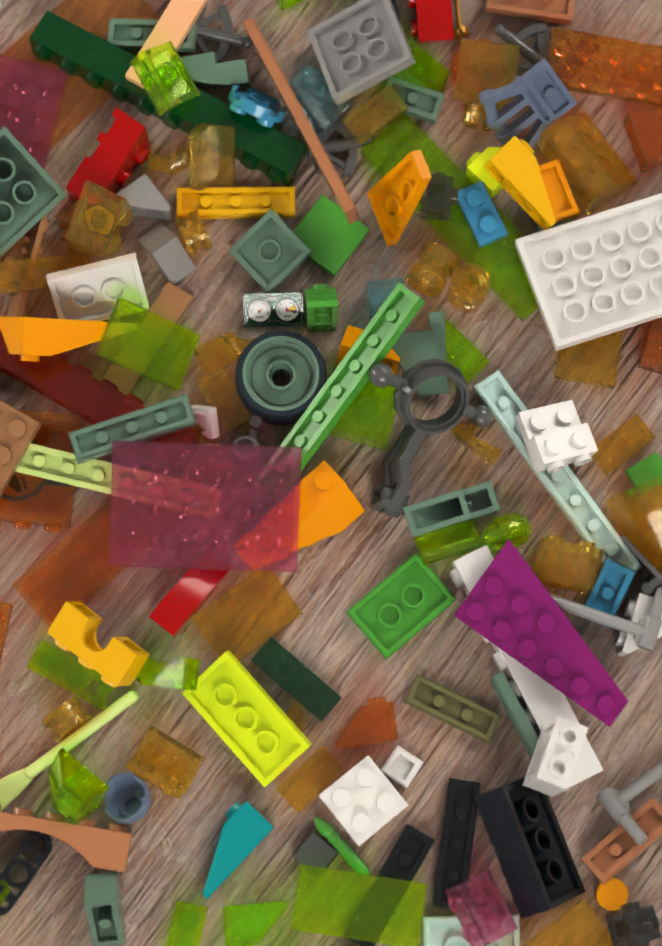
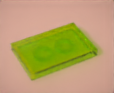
[96,297,200,391]

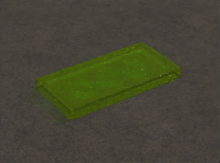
[291,864,427,946]

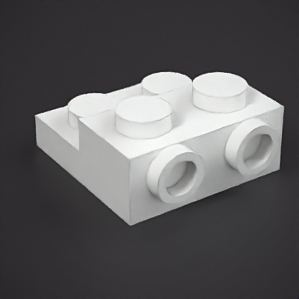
[515,400,598,473]

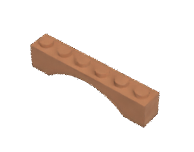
[0,805,133,873]

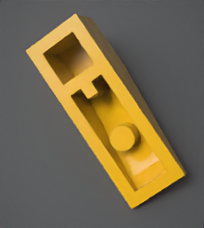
[483,136,556,230]

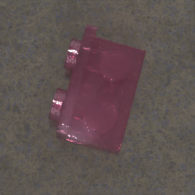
[445,869,518,946]

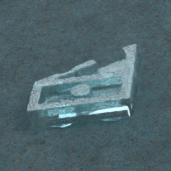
[289,64,354,136]

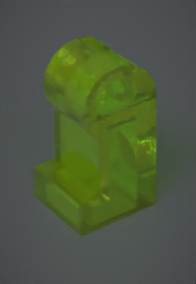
[136,656,200,691]

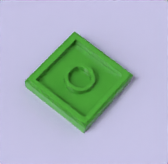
[294,195,370,278]

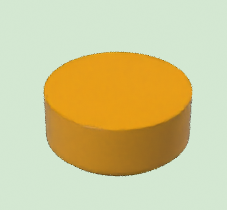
[595,878,628,911]

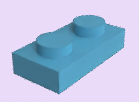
[454,181,508,248]
[585,558,637,628]

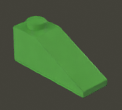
[305,284,338,332]

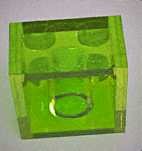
[328,379,397,451]

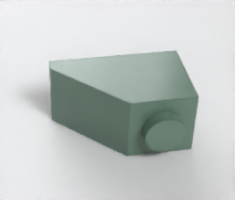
[84,871,125,946]

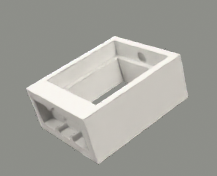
[523,716,588,797]

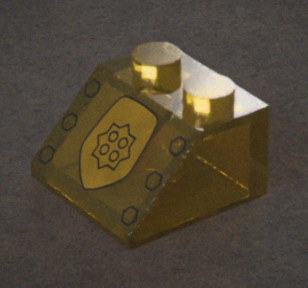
[65,180,132,260]

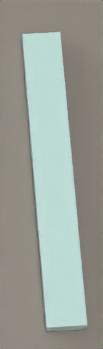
[473,370,642,571]

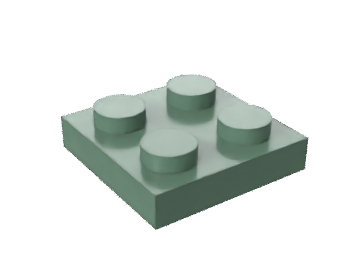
[228,209,313,294]

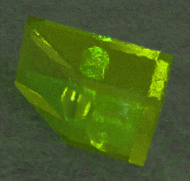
[393,42,450,93]
[48,748,109,825]
[223,900,288,946]

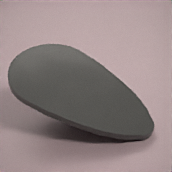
[621,535,662,594]

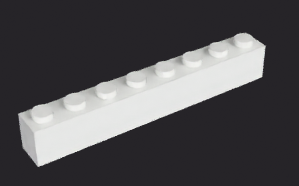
[450,545,603,787]

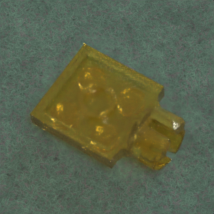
[454,39,520,131]

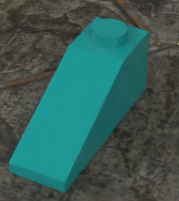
[202,801,274,899]

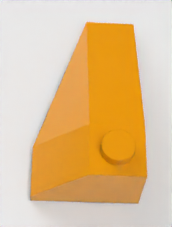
[233,460,365,570]

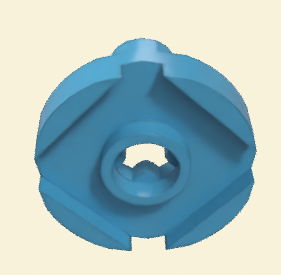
[228,84,287,128]

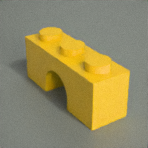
[47,601,150,688]

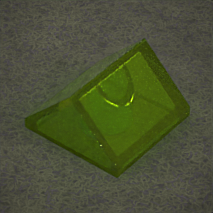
[130,41,200,116]

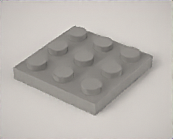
[307,0,416,105]

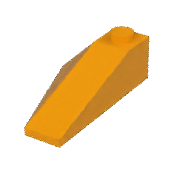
[0,316,136,362]

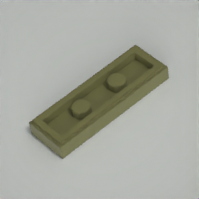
[403,674,502,743]

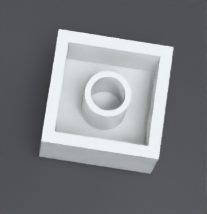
[319,755,408,846]

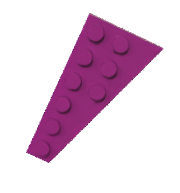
[454,539,628,727]

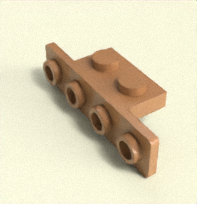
[0,212,50,317]

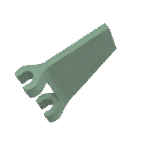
[392,311,449,395]

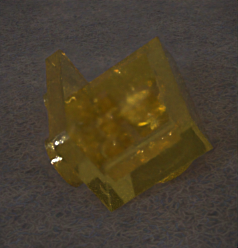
[127,726,206,799]

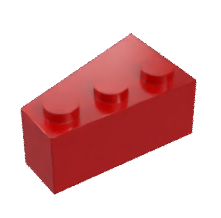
[408,0,454,45]
[66,107,151,209]

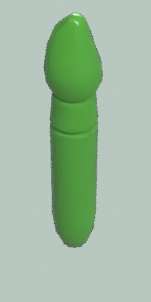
[314,816,369,877]

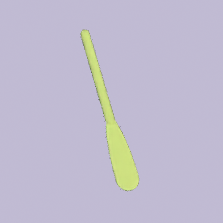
[0,690,138,811]

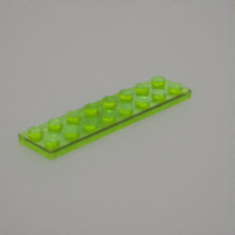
[361,112,539,322]

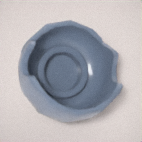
[101,772,151,825]

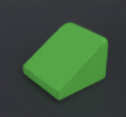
[625,453,662,497]

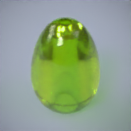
[482,512,531,550]

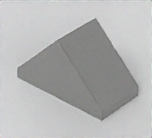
[110,174,172,221]
[137,223,197,286]

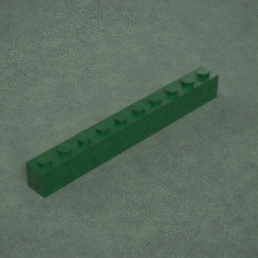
[29,10,307,186]

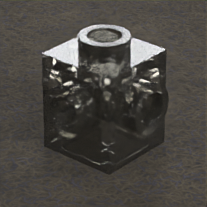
[419,172,458,221]
[606,901,661,946]

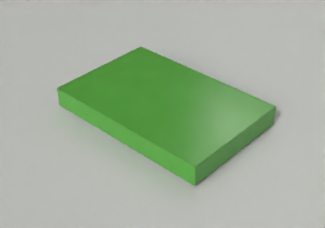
[346,553,457,660]

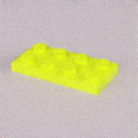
[182,650,312,788]

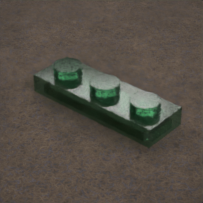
[251,637,342,722]

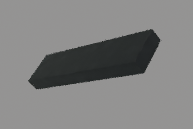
[432,778,481,911]
[343,824,435,946]

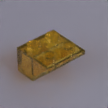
[530,534,603,594]

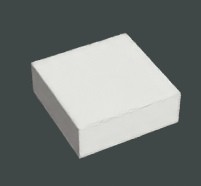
[381,745,424,789]

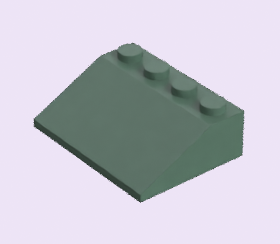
[0,126,67,257]

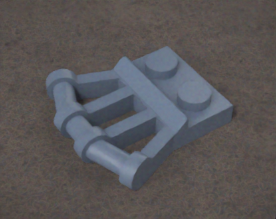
[479,58,577,149]

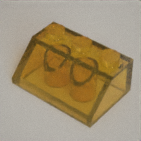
[538,112,638,215]

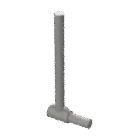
[549,587,662,652]
[596,761,662,846]

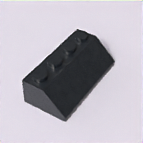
[474,777,585,919]

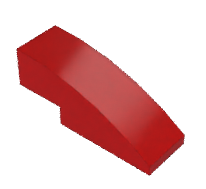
[149,547,234,638]

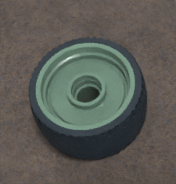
[235,330,327,426]

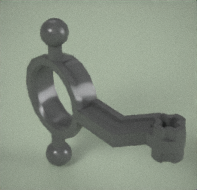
[369,359,492,518]

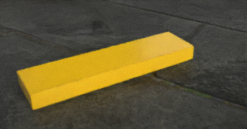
[176,186,295,219]

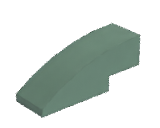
[165,52,251,87]
[403,480,500,538]

